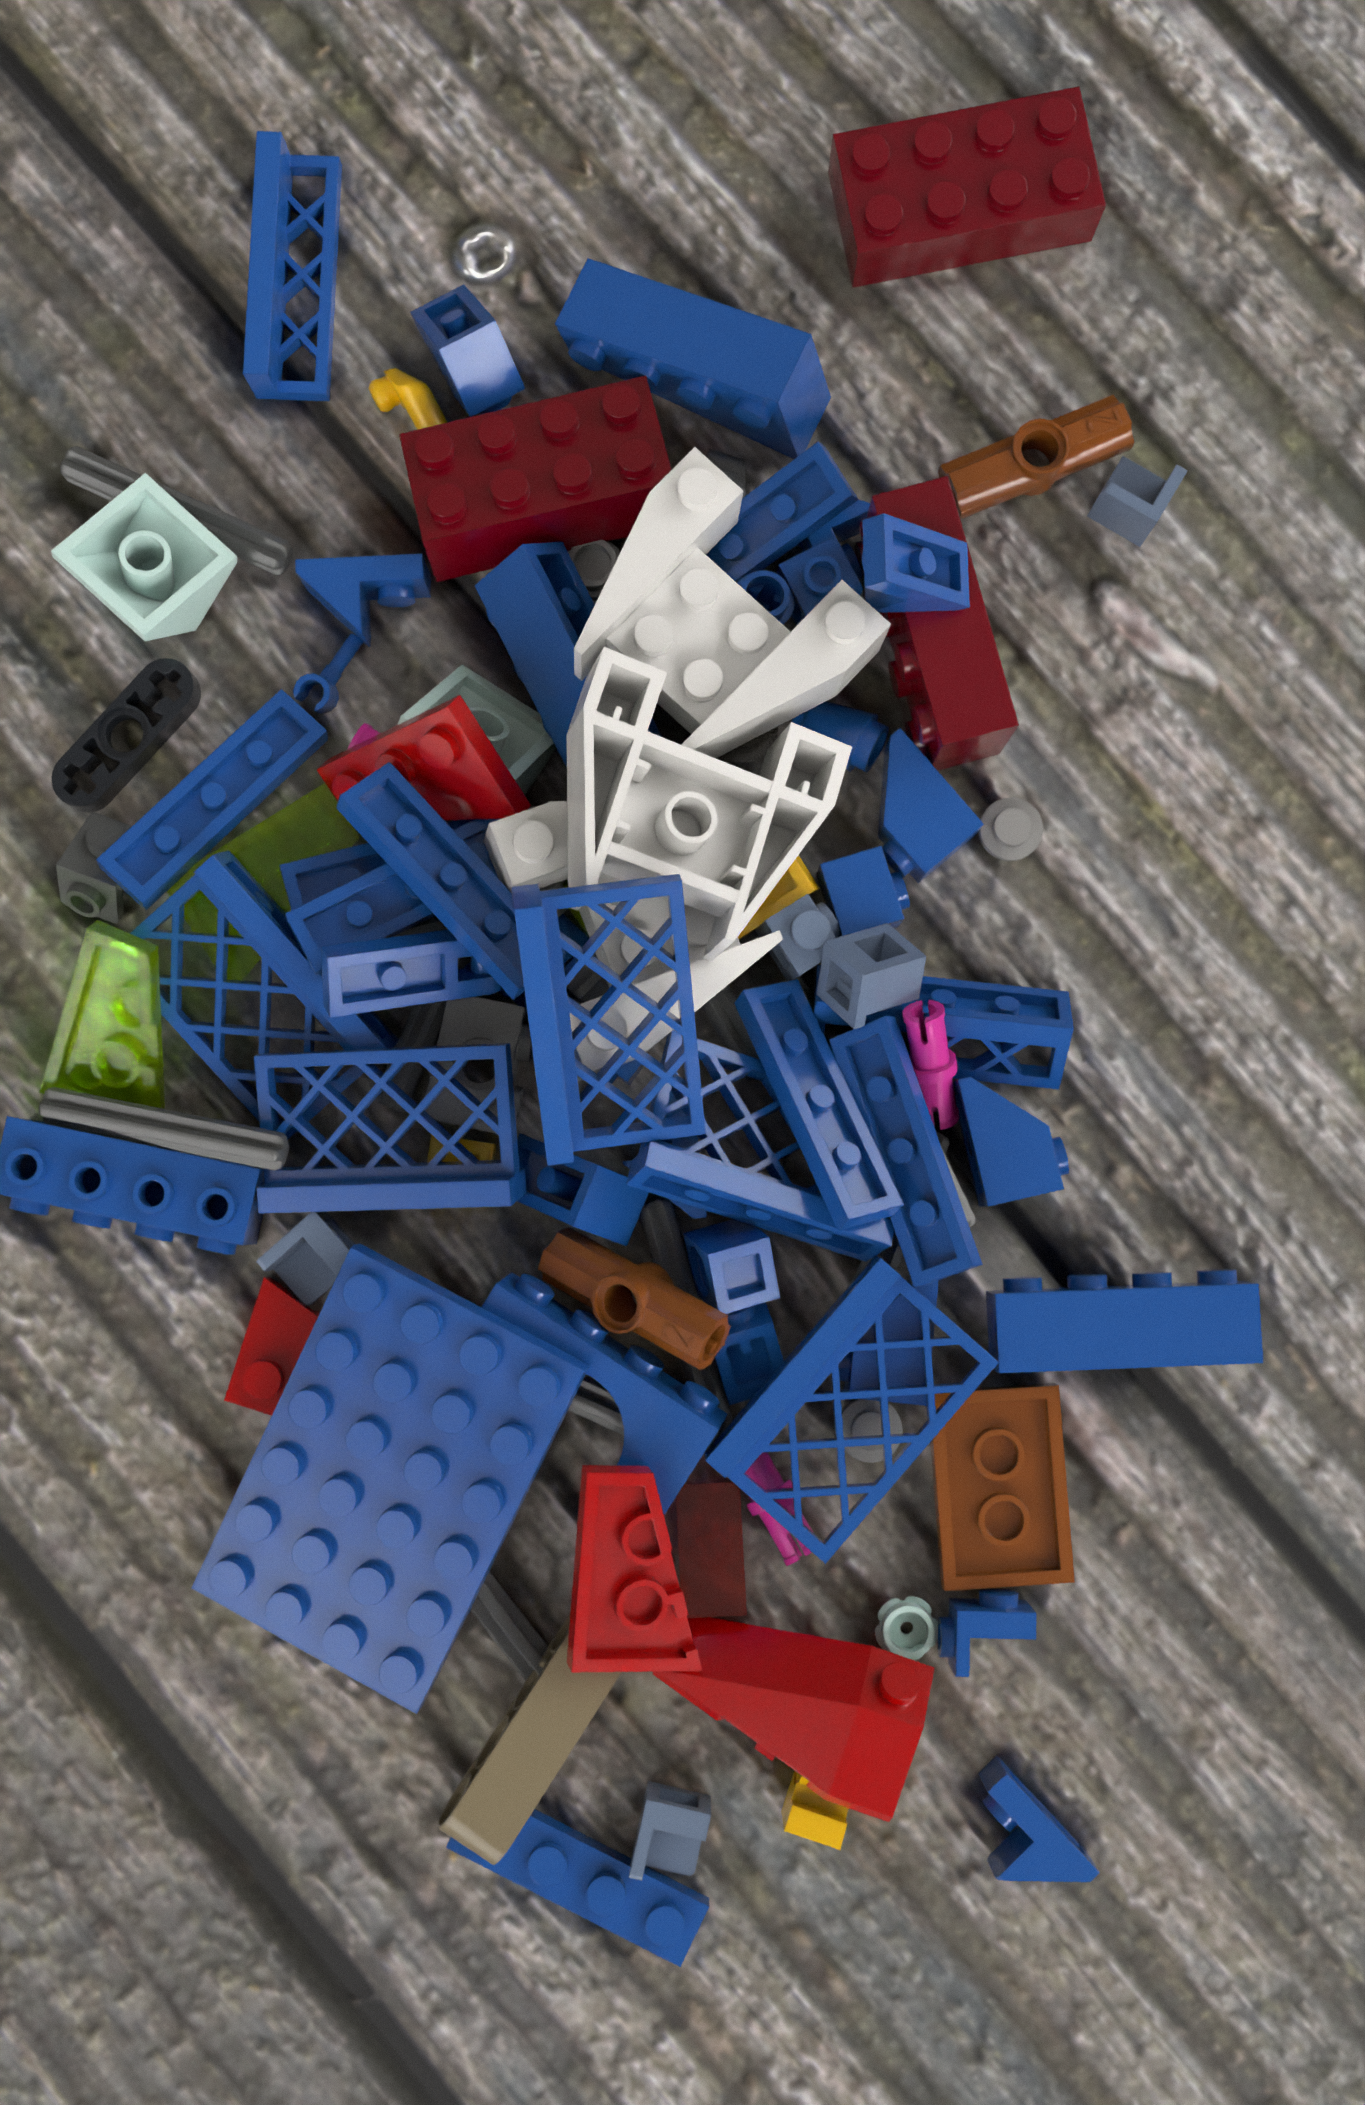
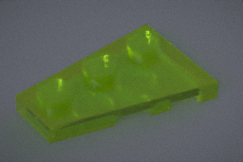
[167,783,361,992]
[39,920,165,1109]

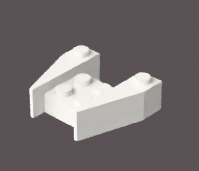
[574,447,891,758]
[566,647,852,961]
[484,801,783,1081]

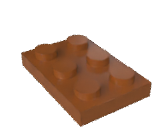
[930,1383,1075,1591]

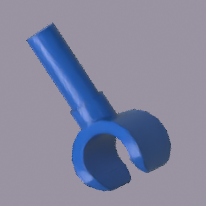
[293,633,363,714]

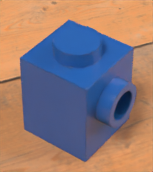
[816,846,910,938]

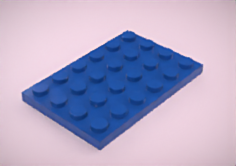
[192,1243,590,1714]

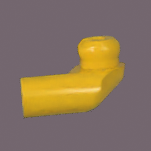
[368,368,448,430]

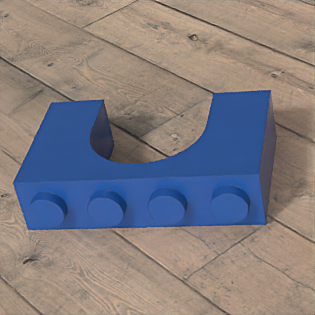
[481,1273,728,1515]

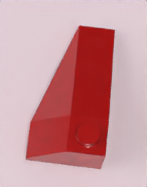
[652,1614,935,1822]

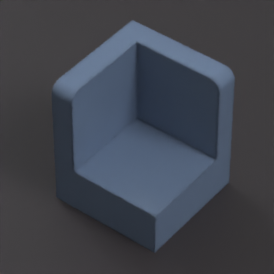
[1087,456,1188,547]
[256,1212,356,1305]
[629,1781,711,1881]

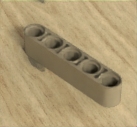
[437,1613,621,1865]

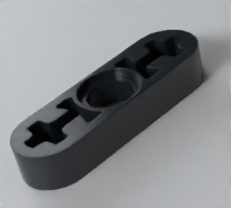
[51,658,201,813]

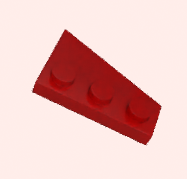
[316,695,531,820]
[224,1276,320,1416]
[566,1465,702,1673]

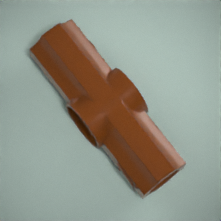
[938,394,1135,520]
[538,1227,731,1370]

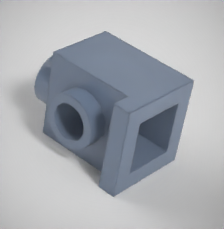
[755,894,840,981]
[817,923,926,1029]

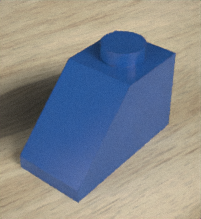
[410,284,525,417]
[878,728,984,884]
[953,1077,1069,1207]
[517,1133,649,1246]
[838,1278,939,1406]

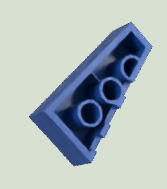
[555,258,831,459]

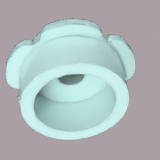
[875,1596,938,1660]

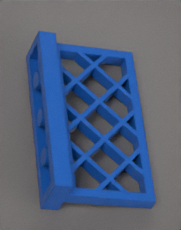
[107,850,399,1140]
[511,874,706,1166]
[626,1030,894,1262]
[254,1043,527,1213]
[705,1256,999,1564]

